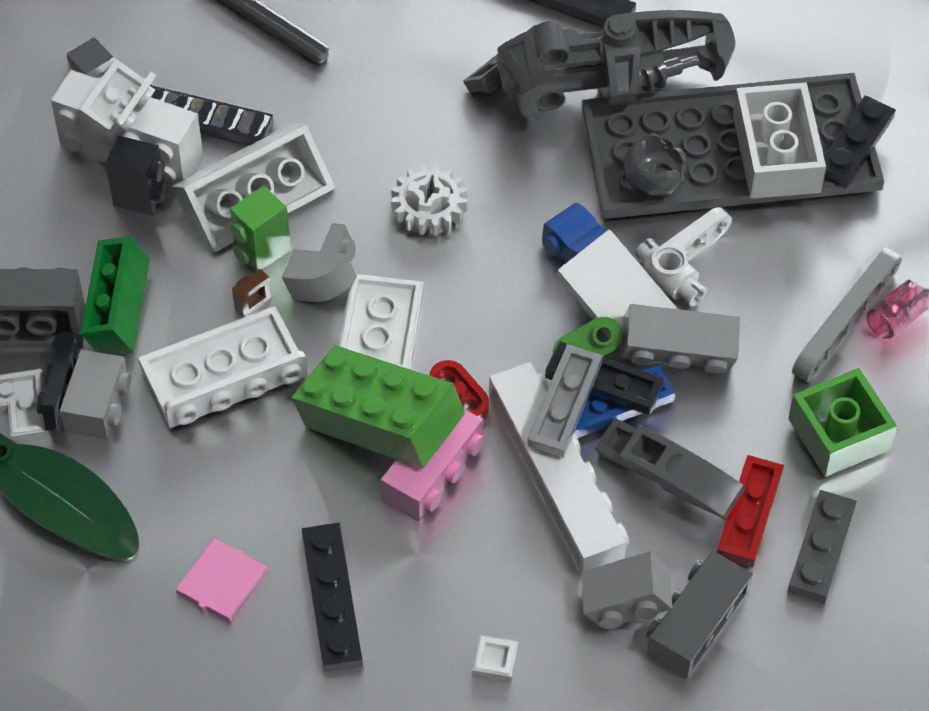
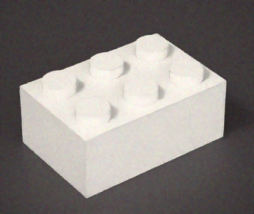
[733,82,826,199]

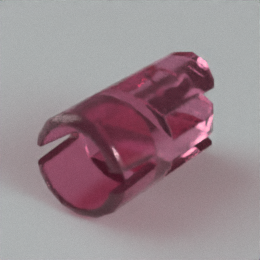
[866,279,929,340]

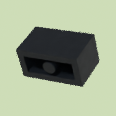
[105,135,168,216]

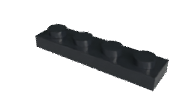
[301,522,363,673]

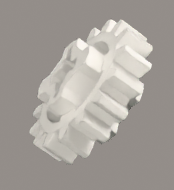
[391,164,468,236]

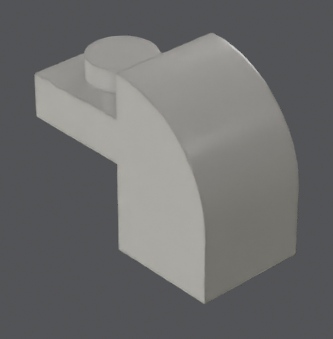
[282,223,357,302]

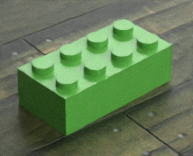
[292,345,465,469]

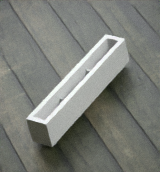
[489,361,629,576]

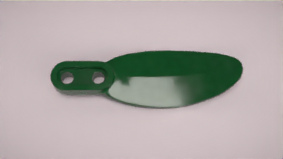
[0,433,140,561]

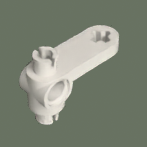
[635,207,732,306]

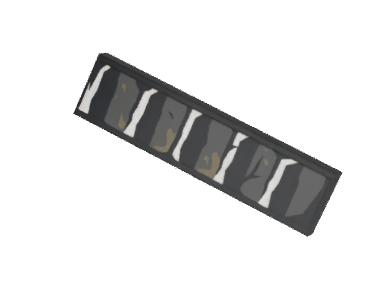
[150,85,274,145]

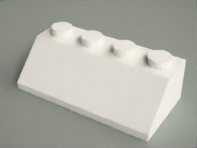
[171,124,335,252]

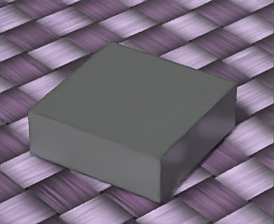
[66,37,114,78]

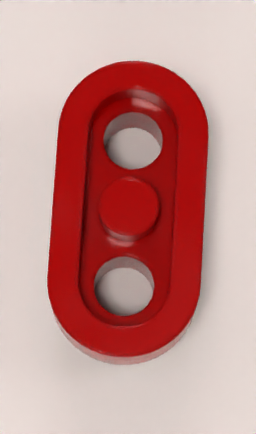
[429,360,489,420]

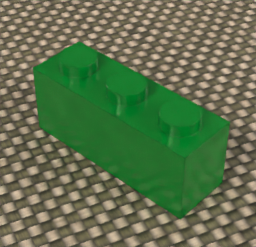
[80,236,150,355]

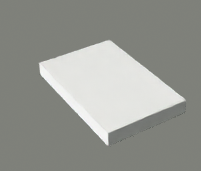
[555,229,677,352]
[339,274,424,369]

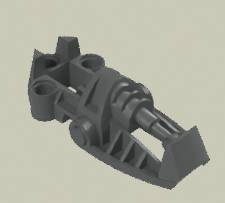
[496,10,736,122]

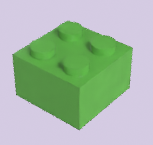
[788,368,897,477]

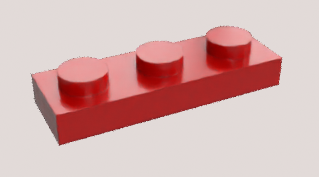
[716,455,784,568]

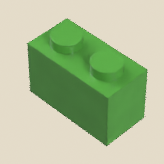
[230,185,291,271]

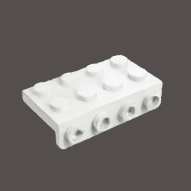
[138,306,308,428]

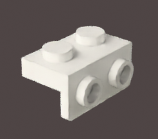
[76,59,157,140]

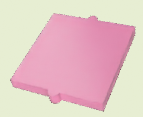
[176,538,268,622]

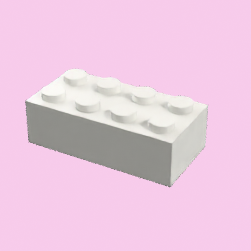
[51,70,203,185]

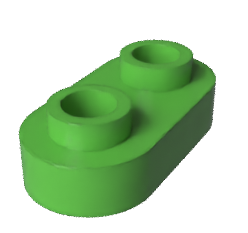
[553,317,623,357]

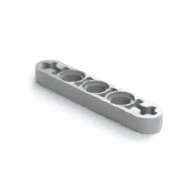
[792,248,902,383]

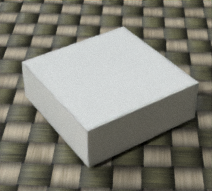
[472,635,518,683]

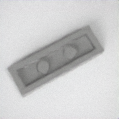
[528,344,603,458]

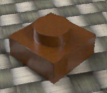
[232,268,272,318]

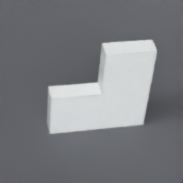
[0,369,50,443]

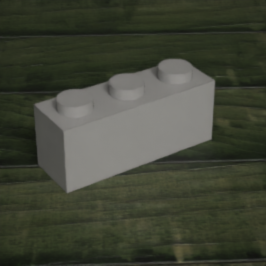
[621,304,740,373]

